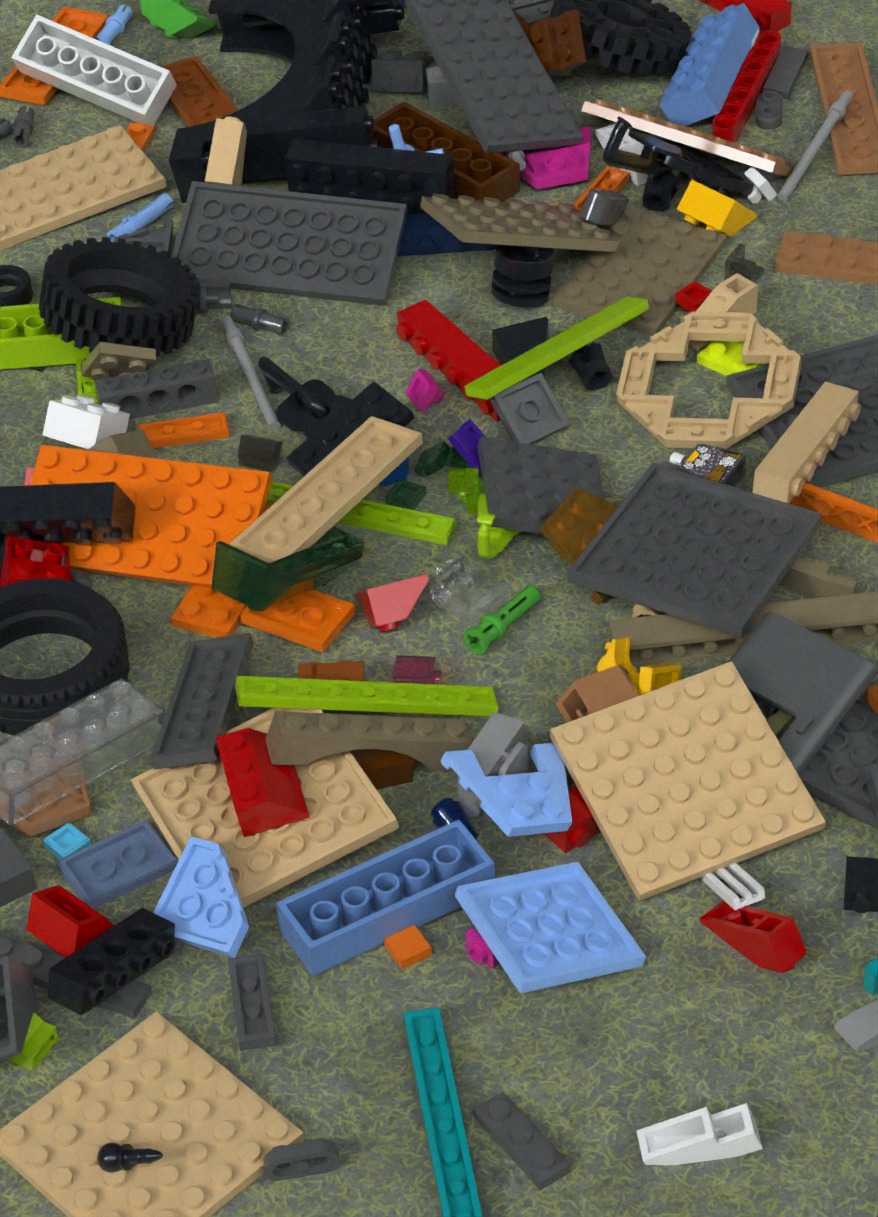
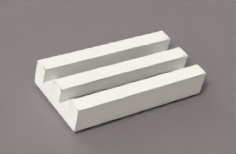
[702,863,765,910]

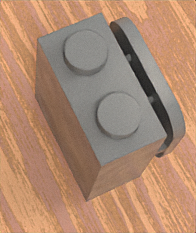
[457,712,529,820]

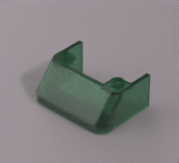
[211,527,364,611]

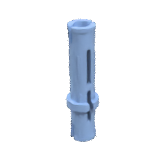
[96,5,133,45]
[106,193,174,242]

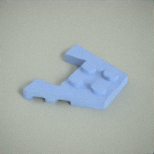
[441,743,572,837]

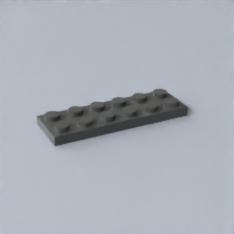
[150,633,254,770]

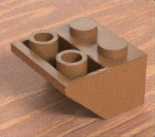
[555,665,640,723]

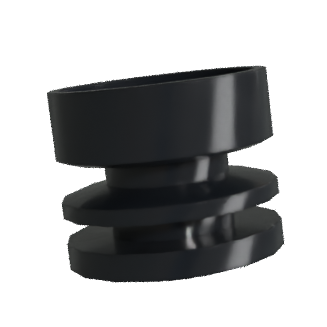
[491,245,555,307]

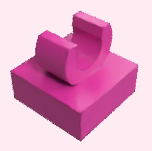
[405,369,445,410]

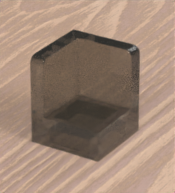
[724,243,764,283]

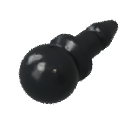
[97,1142,163,1173]

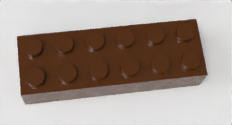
[373,102,520,202]

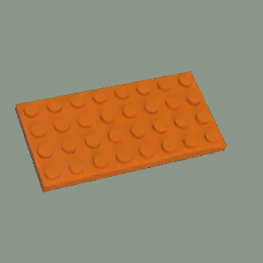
[30,445,273,593]

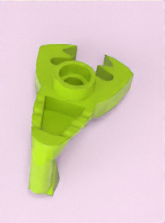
[477,494,523,559]

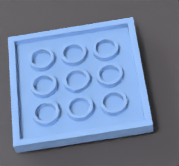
[455,862,646,994]

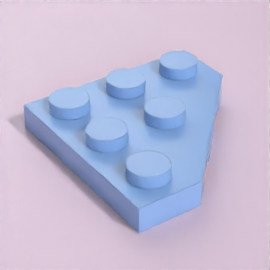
[153,836,249,958]

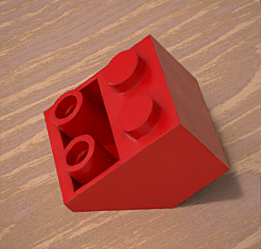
[0,536,71,587]
[26,885,114,958]

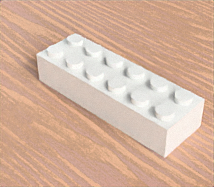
[11,14,177,125]

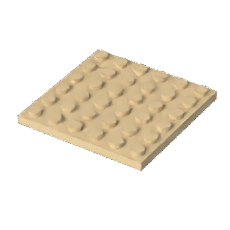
[550,661,826,901]
[130,708,399,908]
[0,1011,304,1217]

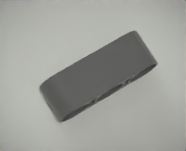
[579,189,629,225]

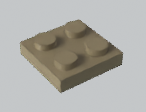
[81,342,156,380]

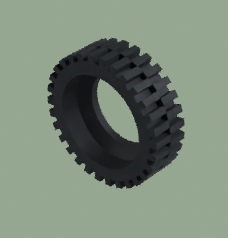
[39,237,200,357]

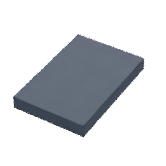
[56,819,178,909]

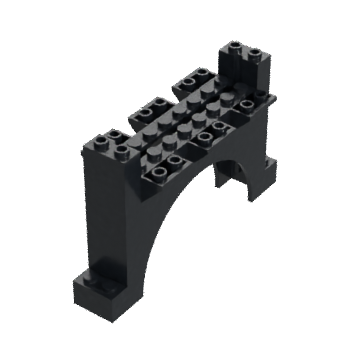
[169,0,404,203]

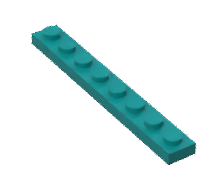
[403,1007,483,1217]

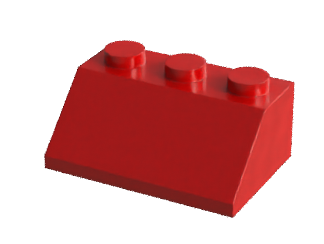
[215,728,310,837]

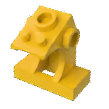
[597,637,682,695]

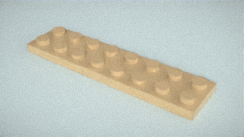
[230,416,423,573]

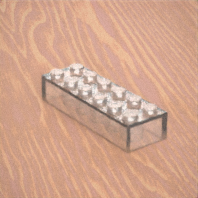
[0,678,166,826]

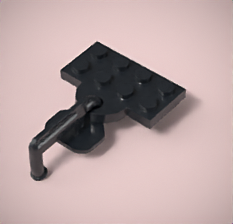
[603,116,754,196]
[258,356,415,476]

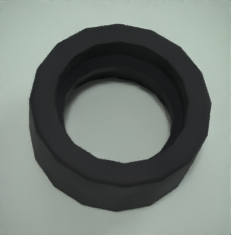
[0,265,33,307]

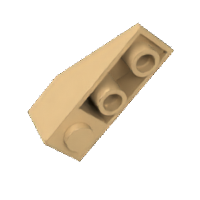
[689,273,758,351]

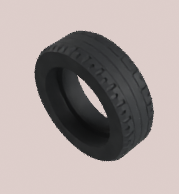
[0,578,129,737]

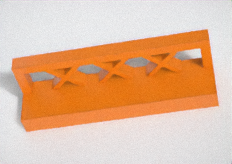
[789,482,878,543]

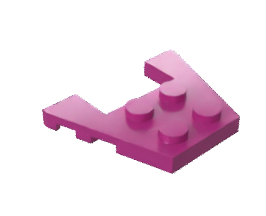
[499,126,591,189]

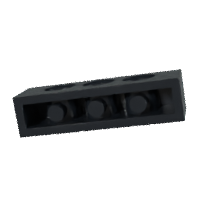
[48,907,175,1016]

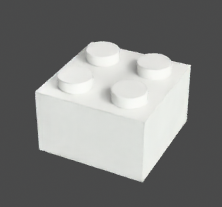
[42,395,130,449]

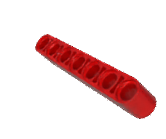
[712,30,781,143]

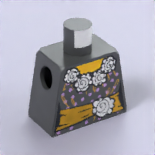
[668,444,746,487]

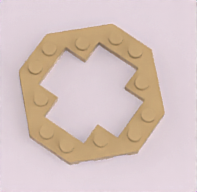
[616,311,801,449]

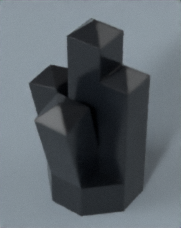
[643,170,678,212]
[569,342,613,391]

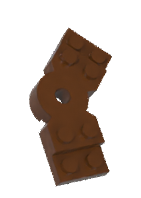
[511,8,586,77]

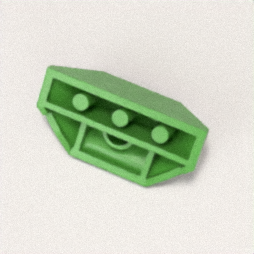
[140,0,216,40]

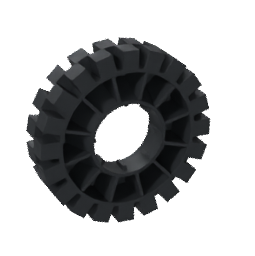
[549,0,691,76]

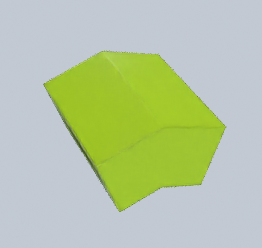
[9,1012,58,1071]

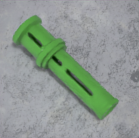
[463,584,542,655]

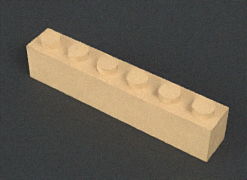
[752,381,861,504]

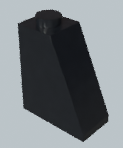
[492,317,549,382]

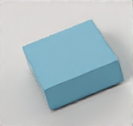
[43,822,91,860]

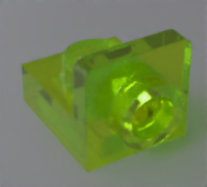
[448,468,480,514]

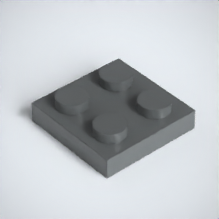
[490,373,570,444]

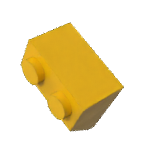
[677,180,758,237]

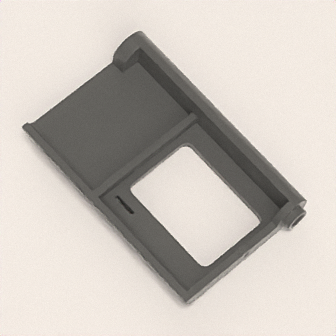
[727,612,877,776]

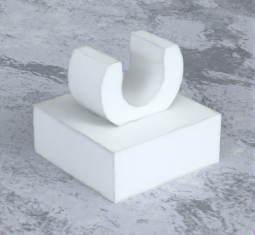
[742,166,777,204]

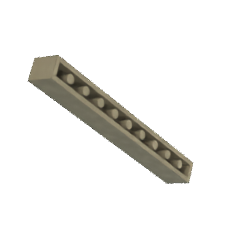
[609,591,878,667]

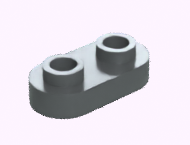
[755,90,783,130]
[263,1138,340,1182]

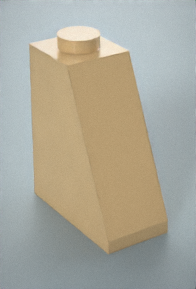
[205,117,247,186]

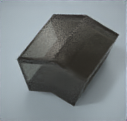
[238,434,282,474]

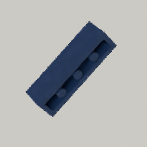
[397,213,496,257]

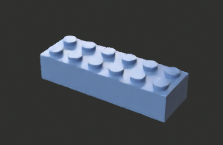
[659,3,760,126]
[276,820,495,977]

